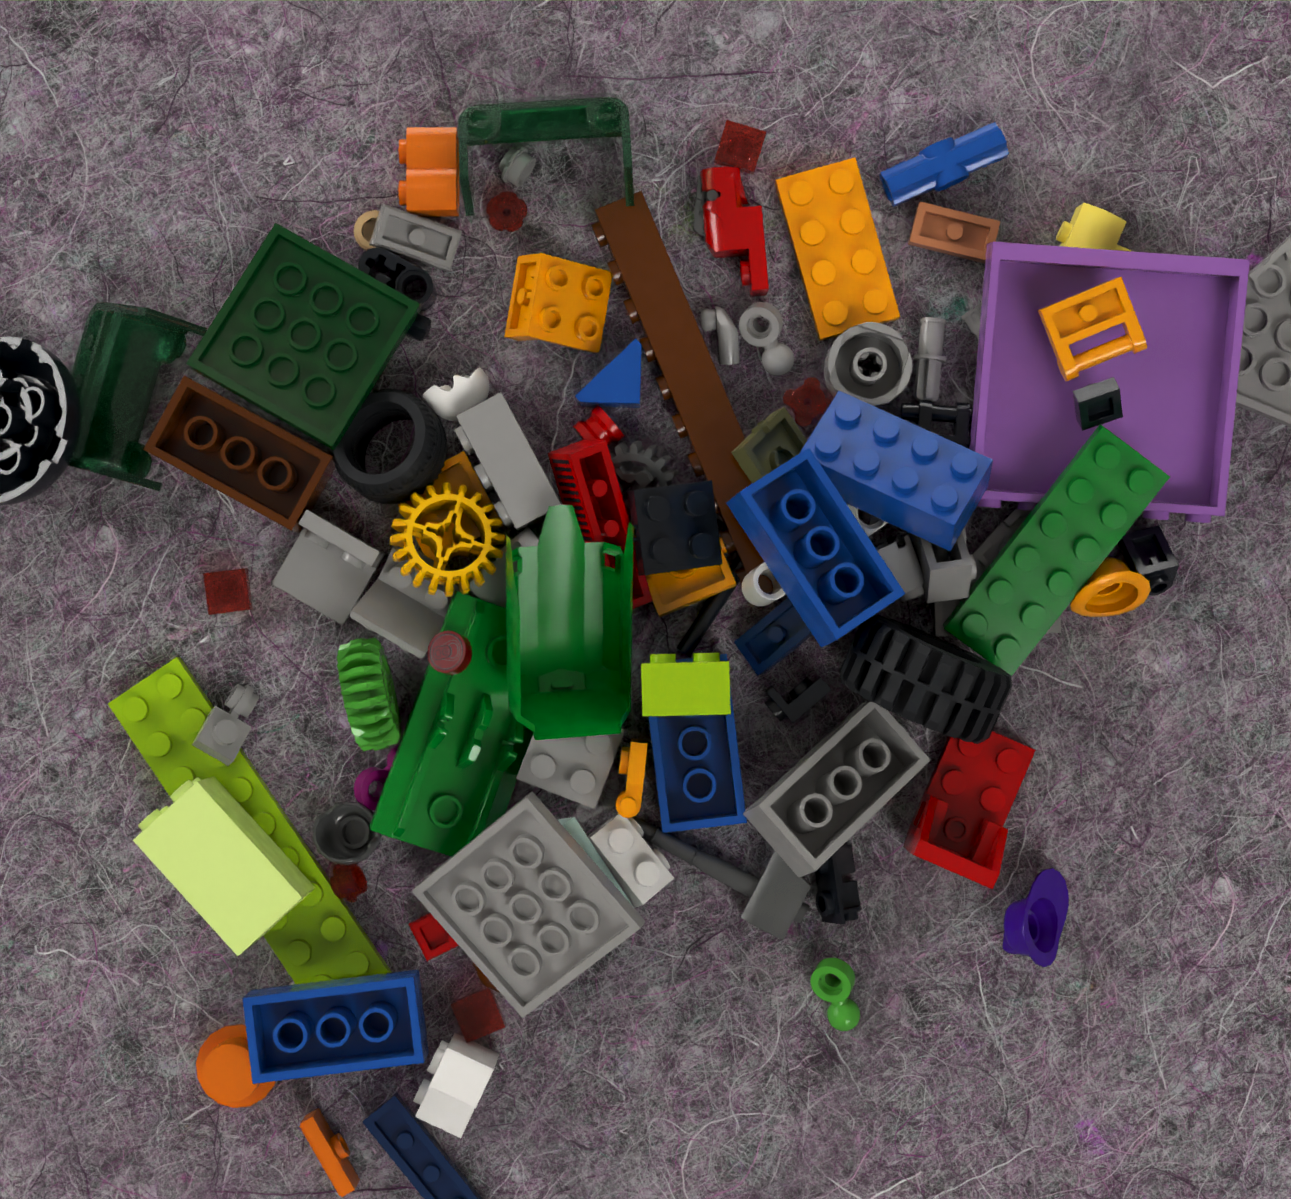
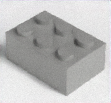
[454,392,562,532]

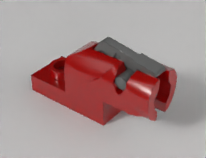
[693,167,769,297]

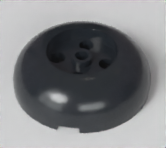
[0,336,82,505]

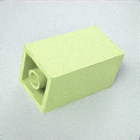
[133,776,315,956]

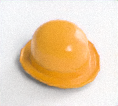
[1070,557,1151,617]

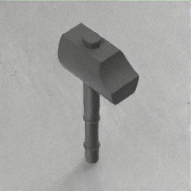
[635,817,811,940]

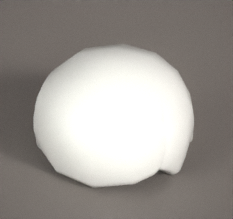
[423,367,490,421]

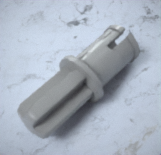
[913,317,947,402]

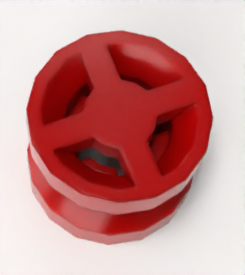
[573,405,624,445]

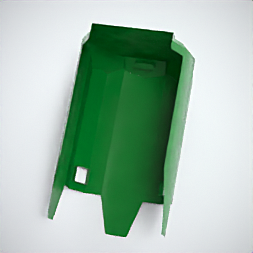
[506,505,634,740]

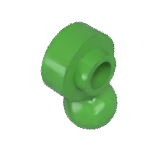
[810,958,860,1031]

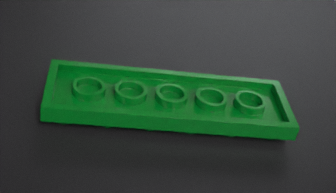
[943,424,1170,676]

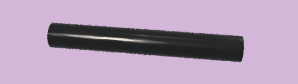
[676,556,742,657]

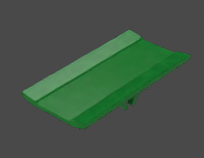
[369,590,544,857]

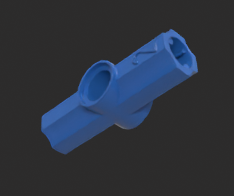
[879,122,1009,207]

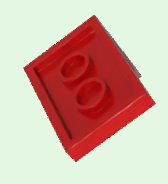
[903,731,1036,889]

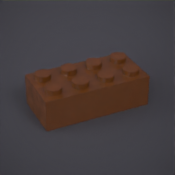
[143,375,336,533]

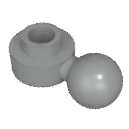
[739,302,794,376]

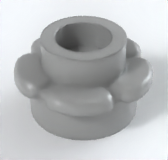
[499,147,536,187]

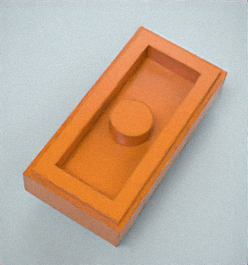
[299,1108,360,1197]

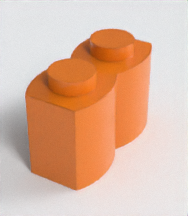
[398,127,460,217]

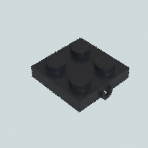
[627,480,722,576]

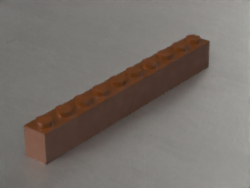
[591,191,773,593]

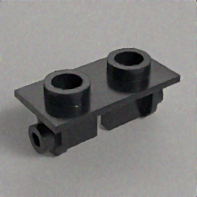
[814,842,861,924]

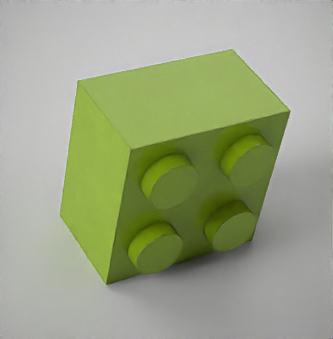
[641,653,731,717]

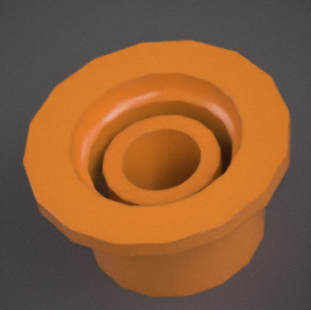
[196,1024,276,1108]

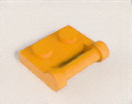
[1038,277,1147,382]

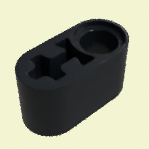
[358,248,437,312]

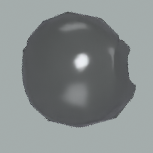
[312,801,381,865]

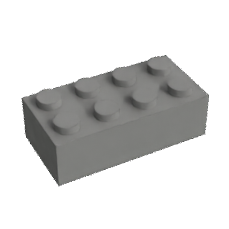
[743,700,931,877]

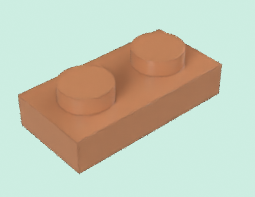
[908,201,1001,264]

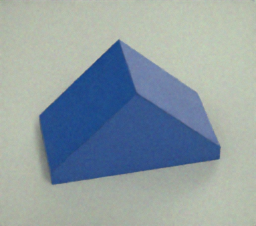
[575,338,642,408]

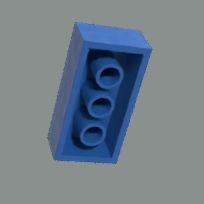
[800,391,993,551]
[726,448,905,648]
[649,654,747,833]
[242,969,429,1084]

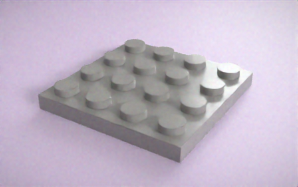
[411,791,645,1018]

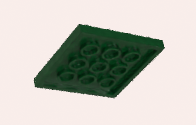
[186,223,422,450]

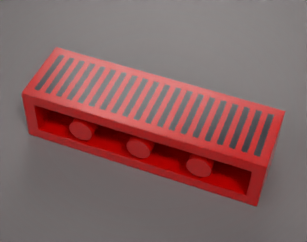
[547,440,653,609]

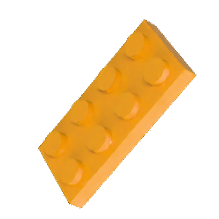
[775,157,900,341]

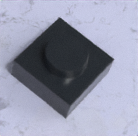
[1073,377,1123,431]

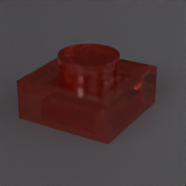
[714,120,766,175]
[203,568,253,615]
[451,987,506,1043]

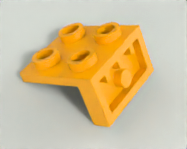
[504,253,612,353]

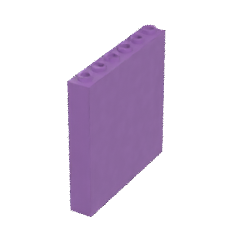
[969,242,1250,523]

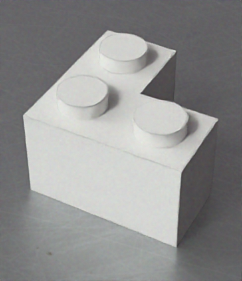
[413,1033,499,1138]

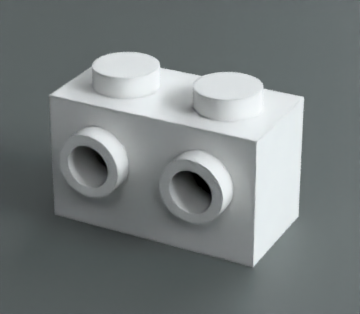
[588,814,674,908]

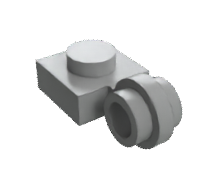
[192,684,259,766]

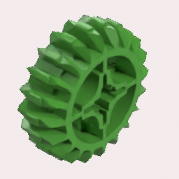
[337,638,402,751]

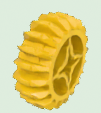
[390,482,505,597]

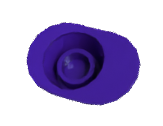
[1002,868,1069,967]

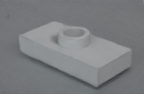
[369,204,462,272]

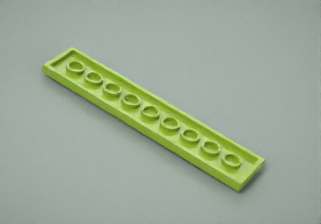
[108,657,392,984]

